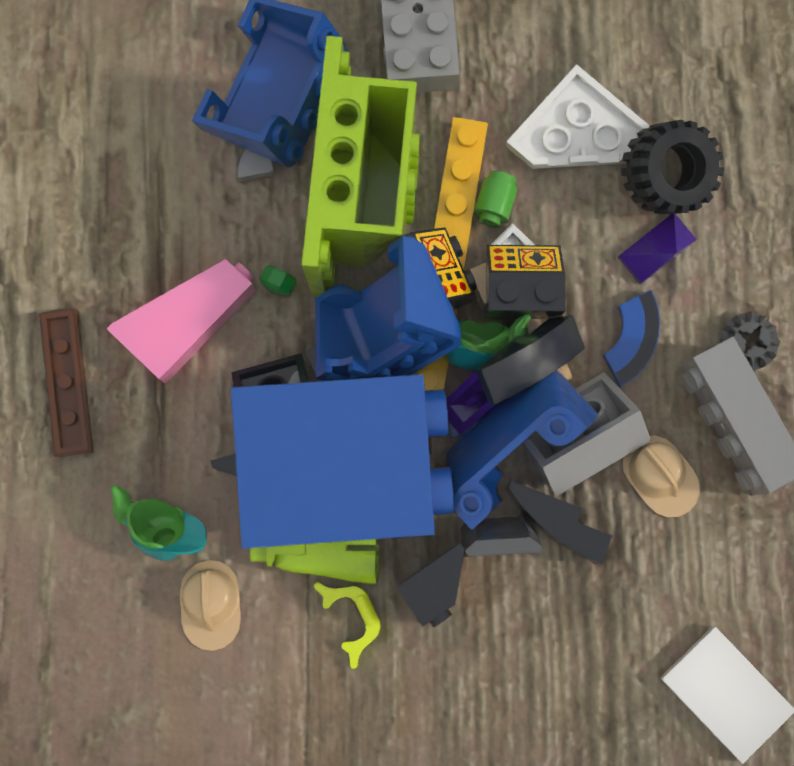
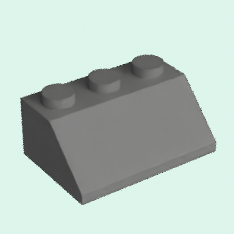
[521,372,651,497]

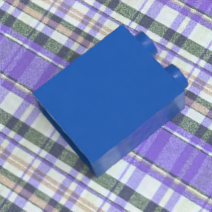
[231,374,454,549]

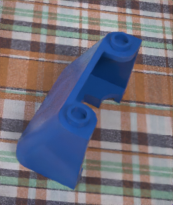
[315,236,461,381]
[445,370,599,530]

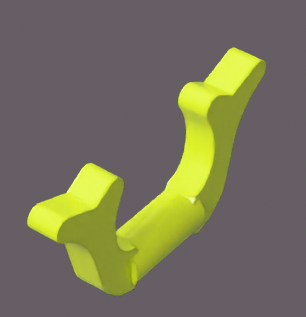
[314,582,381,669]

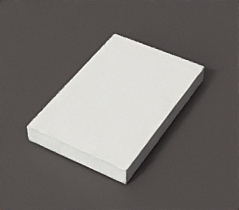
[660,626,794,764]

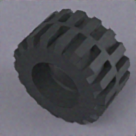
[621,120,724,214]

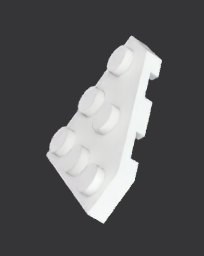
[505,64,650,169]

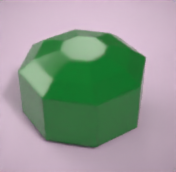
[260,265,297,297]

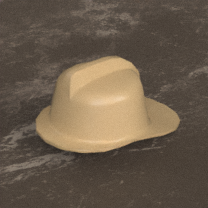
[622,435,700,517]
[180,560,241,651]

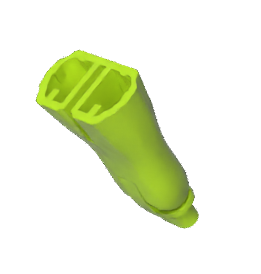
[250,539,380,585]

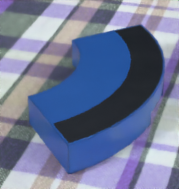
[603,290,660,388]

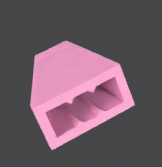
[107,259,256,384]

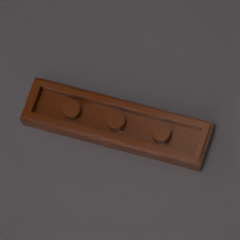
[39,308,94,458]

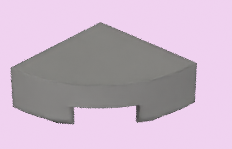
[238,150,274,182]

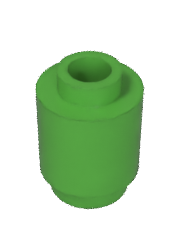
[474,171,518,228]

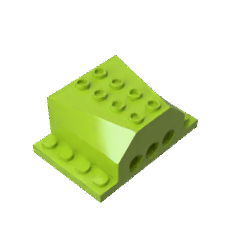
[302,36,420,297]

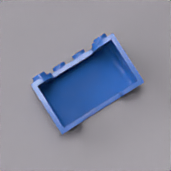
[192,0,348,167]

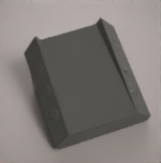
[460,511,543,557]

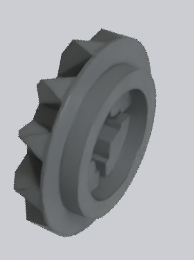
[720,311,781,370]

